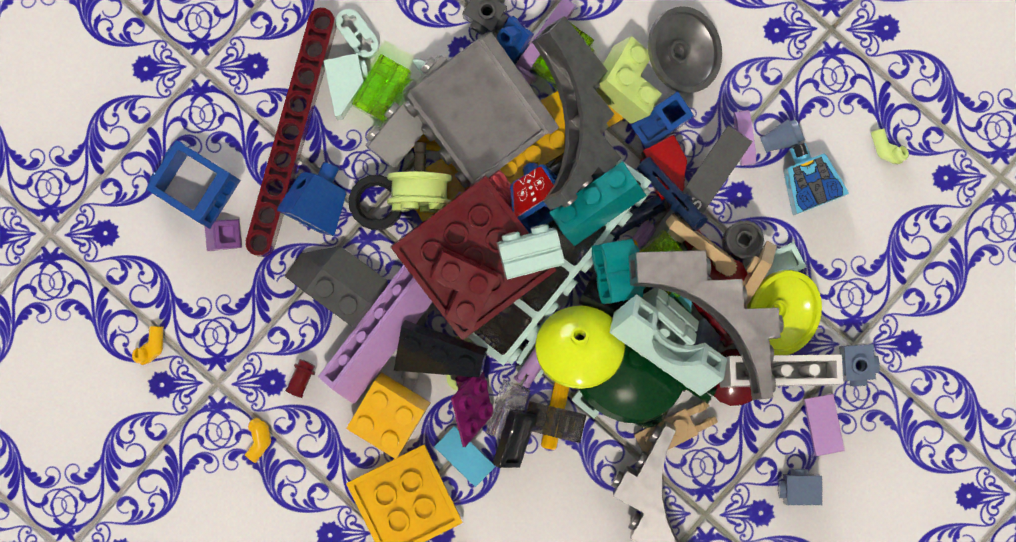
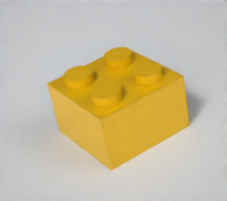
[346,373,431,459]

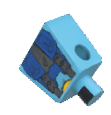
[783,143,849,216]

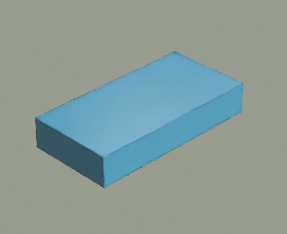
[434,426,496,487]

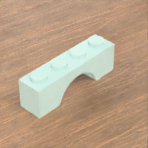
[609,294,727,396]

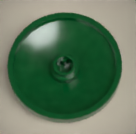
[576,335,684,423]

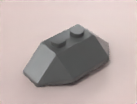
[285,246,388,328]

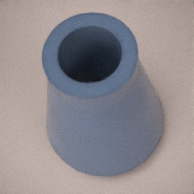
[760,119,805,153]

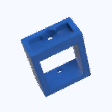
[146,140,241,229]

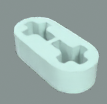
[336,9,379,59]

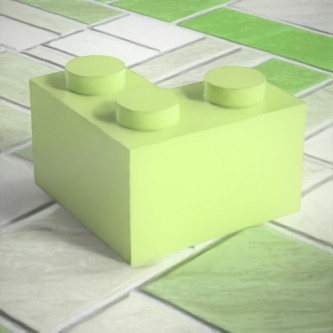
[596,36,662,124]

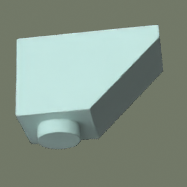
[323,53,369,120]

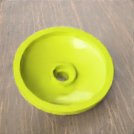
[747,270,822,355]
[535,306,625,389]

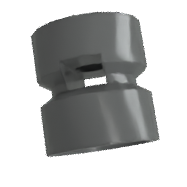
[722,220,764,261]

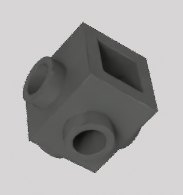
[462,0,509,35]

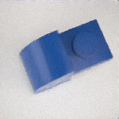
[631,91,695,149]

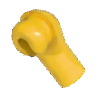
[132,326,164,365]
[245,418,271,463]

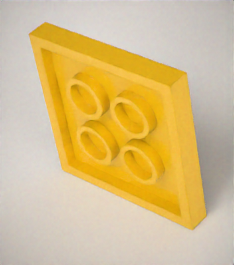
[346,444,463,542]

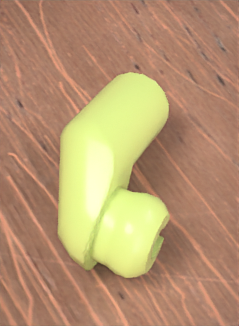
[871,128,909,164]

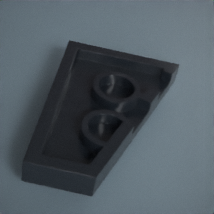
[394,320,488,377]

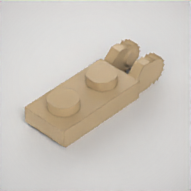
[666,214,737,277]
[633,401,718,453]

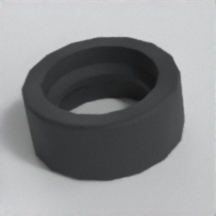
[349,175,403,230]

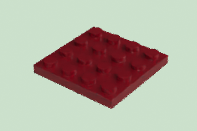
[391,175,557,340]

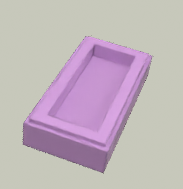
[803,394,845,456]

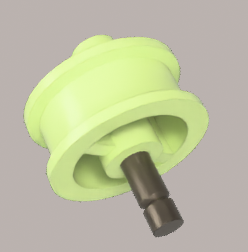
[387,142,452,213]

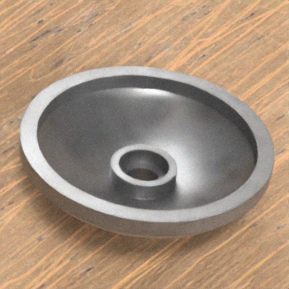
[648,6,722,93]

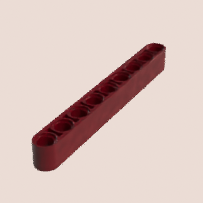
[245,7,337,257]

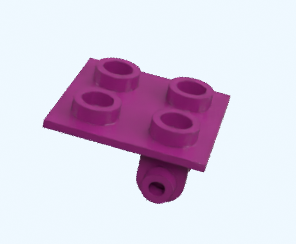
[451,372,493,447]

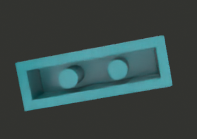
[549,161,647,246]

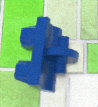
[496,16,534,65]

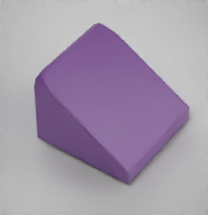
[204,219,242,251]

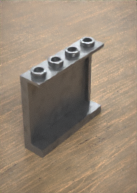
[402,32,559,189]

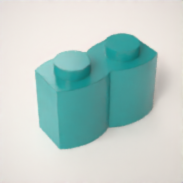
[592,239,645,304]

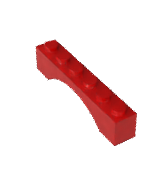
[640,135,748,281]

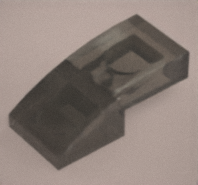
[527,401,587,443]

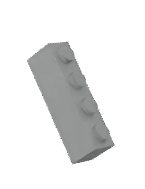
[365,55,448,168]

